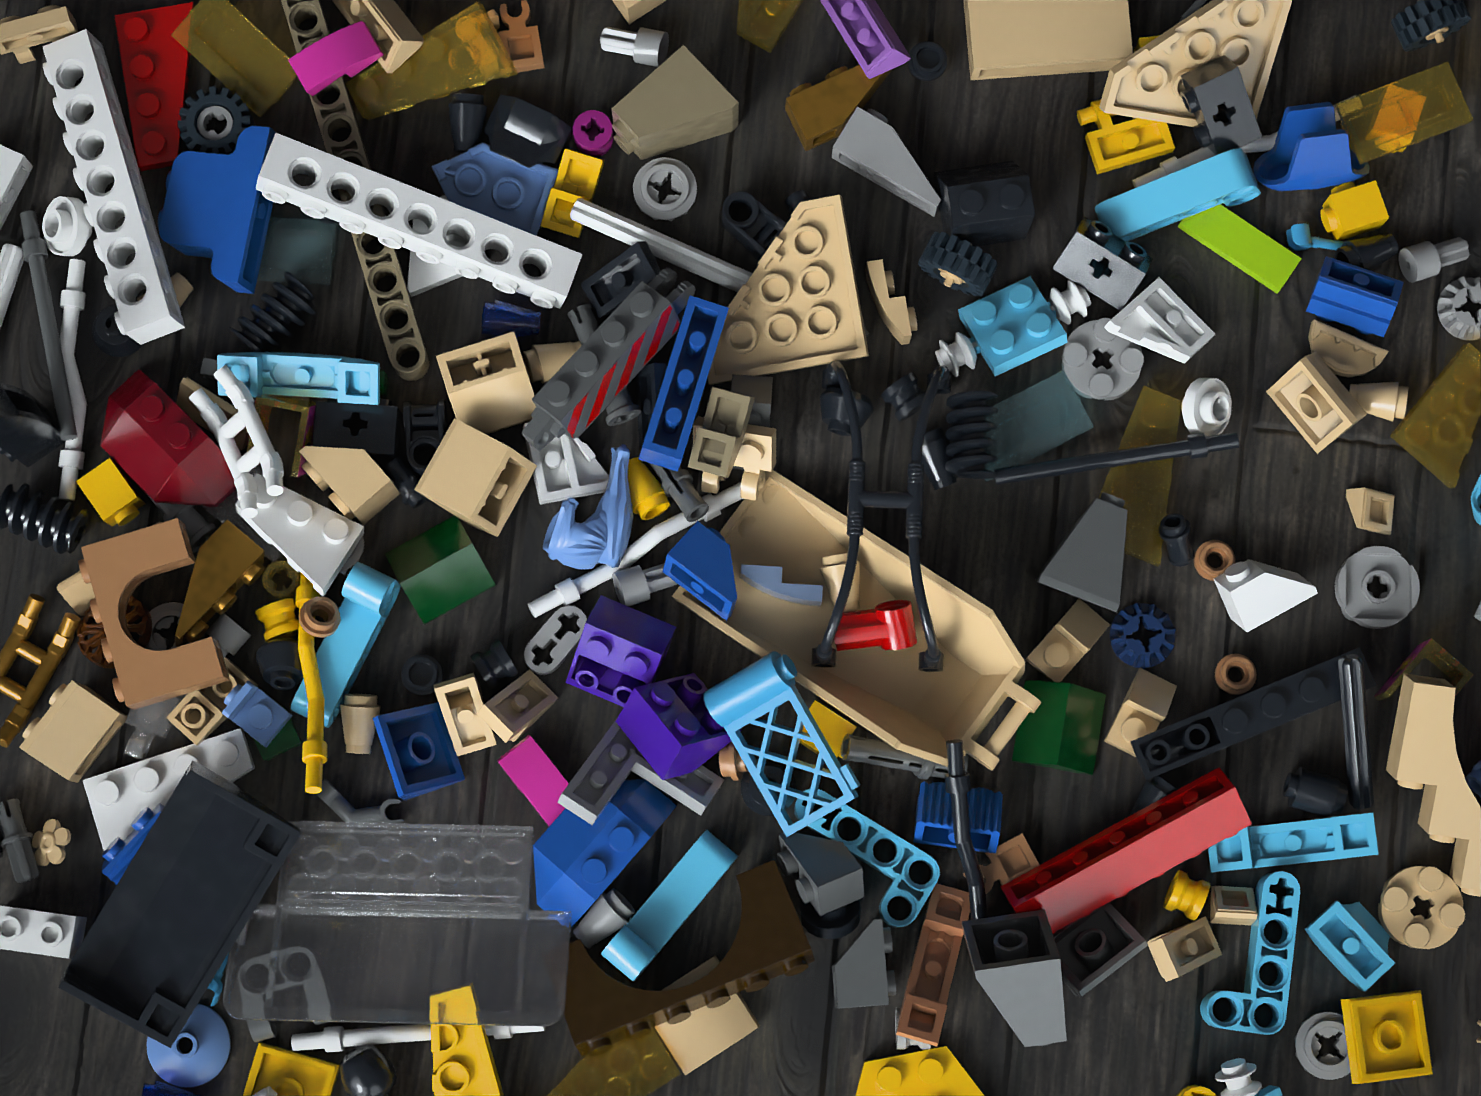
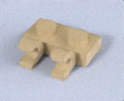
[0,5,78,64]
[693,416,776,500]

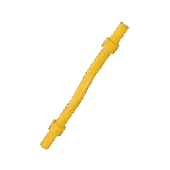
[295,572,327,794]

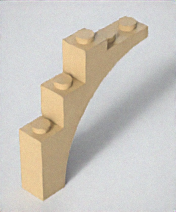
[1386,674,1481,897]

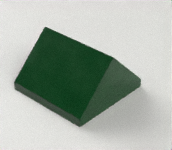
[385,516,496,625]
[1011,680,1106,776]

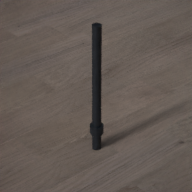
[994,432,1239,485]

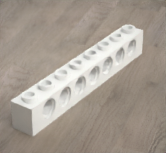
[43,29,185,345]
[256,133,582,309]

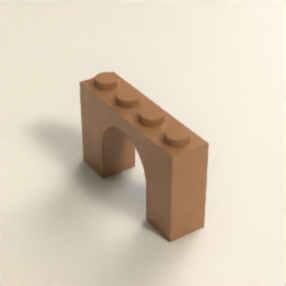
[78,518,230,710]

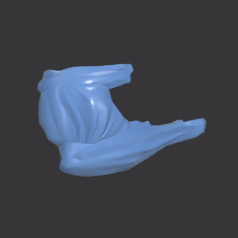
[543,444,634,569]

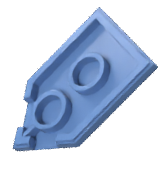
[432,143,558,236]

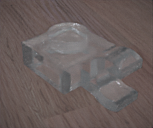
[124,697,181,761]

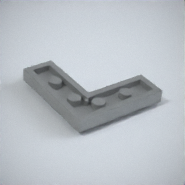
[557,719,724,825]

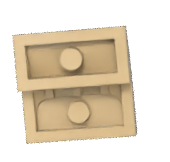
[655,955,760,1075]

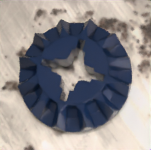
[1110,603,1176,668]

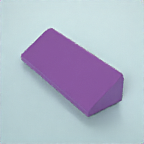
[820,0,911,79]

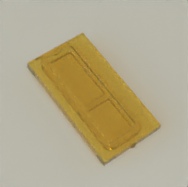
[171,0,297,117]
[1335,62,1473,164]

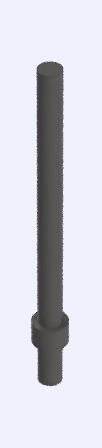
[20,210,78,441]

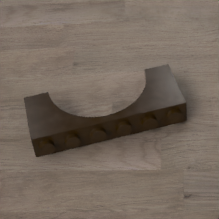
[542,860,815,1056]

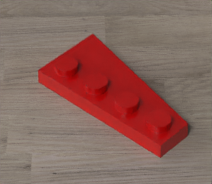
[114,2,196,171]

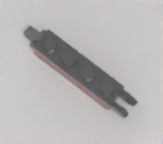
[522,267,696,451]

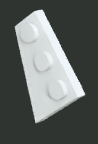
[235,473,364,597]

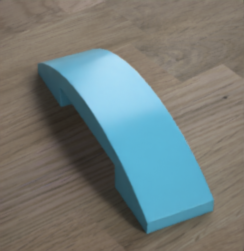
[217,352,380,405]
[1208,813,1379,872]

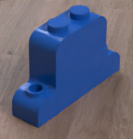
[158,126,276,294]

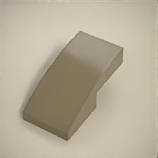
[688,387,755,478]

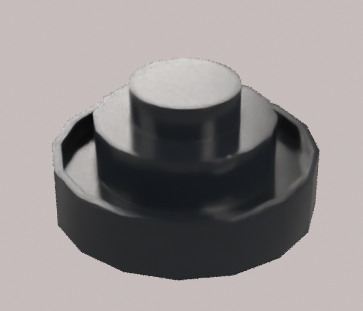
[800,899,862,939]

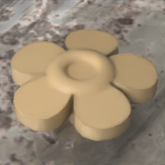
[32,819,71,866]

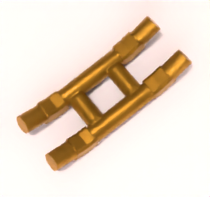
[0,593,81,748]

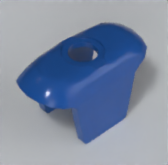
[1253,102,1370,191]

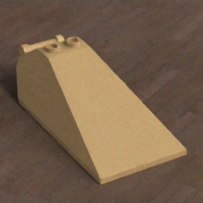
[672,470,1041,771]

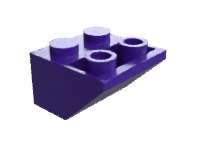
[565,595,676,707]
[616,673,742,781]

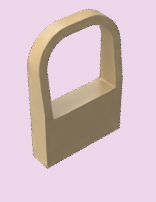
[963,0,1133,80]

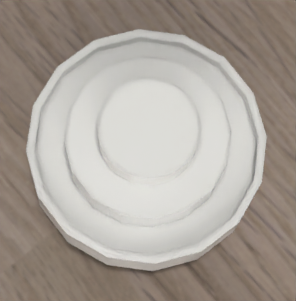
[42,196,93,256]
[1181,378,1232,437]

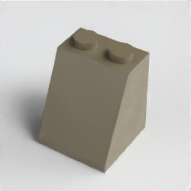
[611,45,739,160]

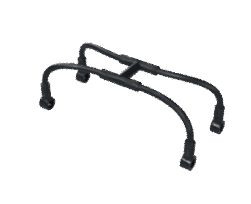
[811,361,951,672]

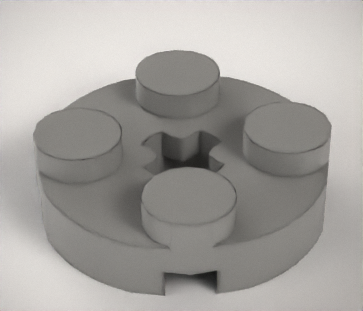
[1062,318,1144,401]
[1335,546,1420,629]

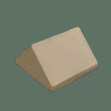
[1266,352,1367,454]

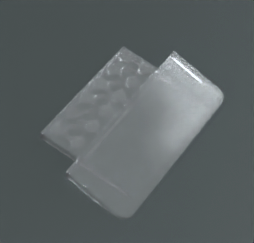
[223,821,572,1027]

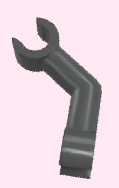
[317,779,404,826]

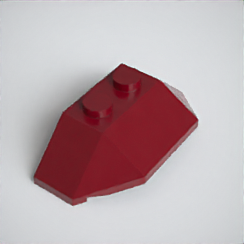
[100,369,236,507]

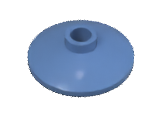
[147,1004,231,1087]

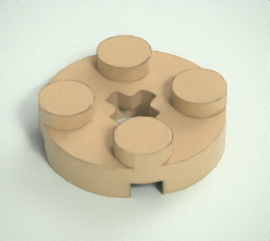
[1378,866,1465,949]

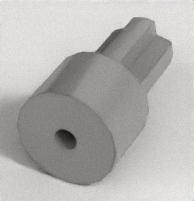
[600,27,669,67]
[1399,237,1470,283]
[612,563,677,607]
[206,613,251,658]

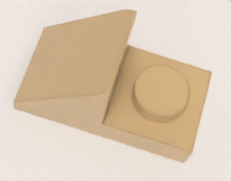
[1025,598,1110,682]
[1104,668,1177,757]
[477,669,558,743]
[433,673,497,756]
[1148,916,1222,982]

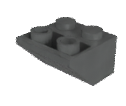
[832,919,896,1009]

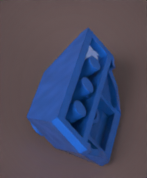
[533,779,677,931]

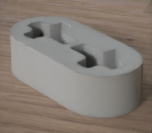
[524,605,587,675]

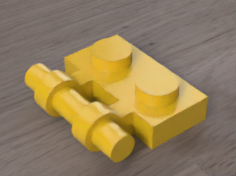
[1077,99,1175,174]

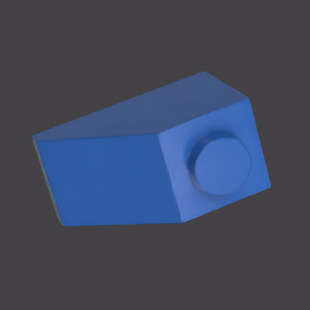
[663,521,737,621]

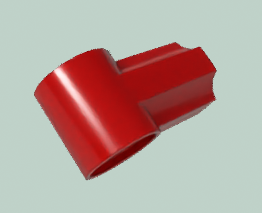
[834,600,917,651]

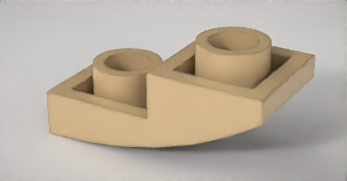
[865,259,917,345]
[166,657,258,746]

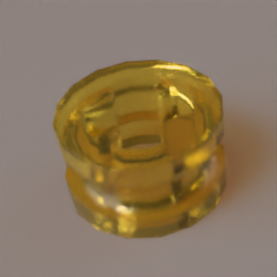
[262,561,300,599]

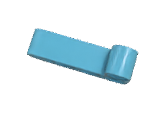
[1094,148,1261,242]
[290,562,400,728]
[794,789,940,927]
[601,830,738,982]
[1200,871,1300,1035]

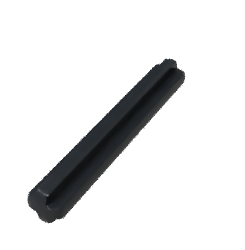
[1338,654,1374,810]

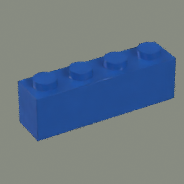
[639,296,729,472]

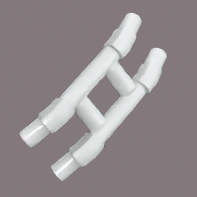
[189,365,284,518]

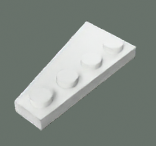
[83,728,255,851]

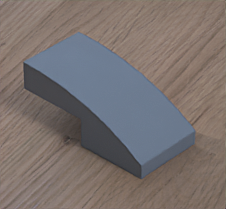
[740,564,823,607]

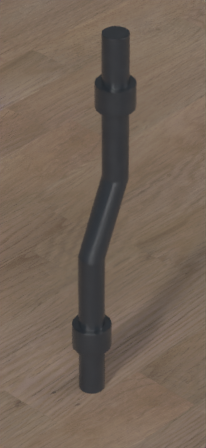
[944,739,988,920]

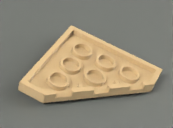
[1099,0,1292,127]
[708,195,869,385]

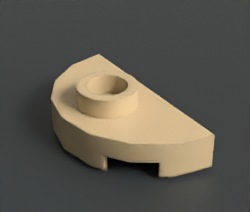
[1308,319,1389,378]

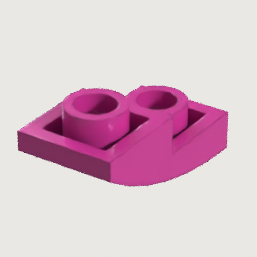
[288,21,384,96]
[497,735,569,827]

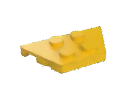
[855,1046,984,1096]

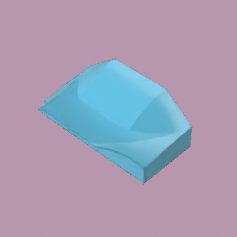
[1304,901,1395,991]

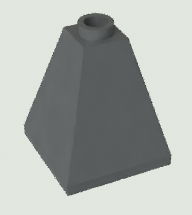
[1035,492,1128,612]

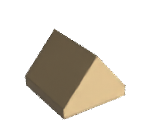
[1210,886,1258,925]

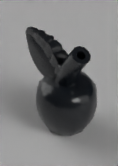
[340,1045,397,1096]

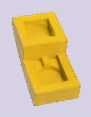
[540,148,605,238]

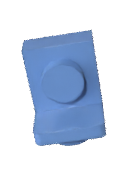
[222,681,293,747]

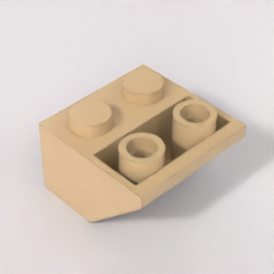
[436,331,536,435]
[414,418,537,537]
[299,446,400,525]
[19,680,128,783]

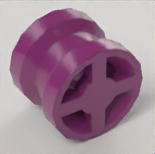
[573,110,614,157]

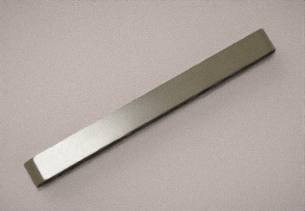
[281,0,430,381]

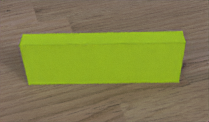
[1178,204,1302,294]

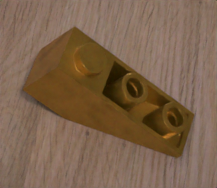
[785,65,892,151]
[175,519,265,647]

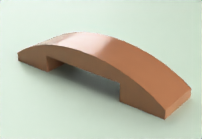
[896,883,970,1047]

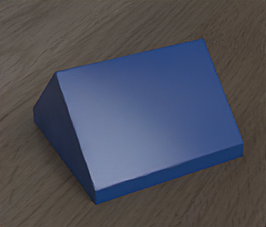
[373,702,465,800]

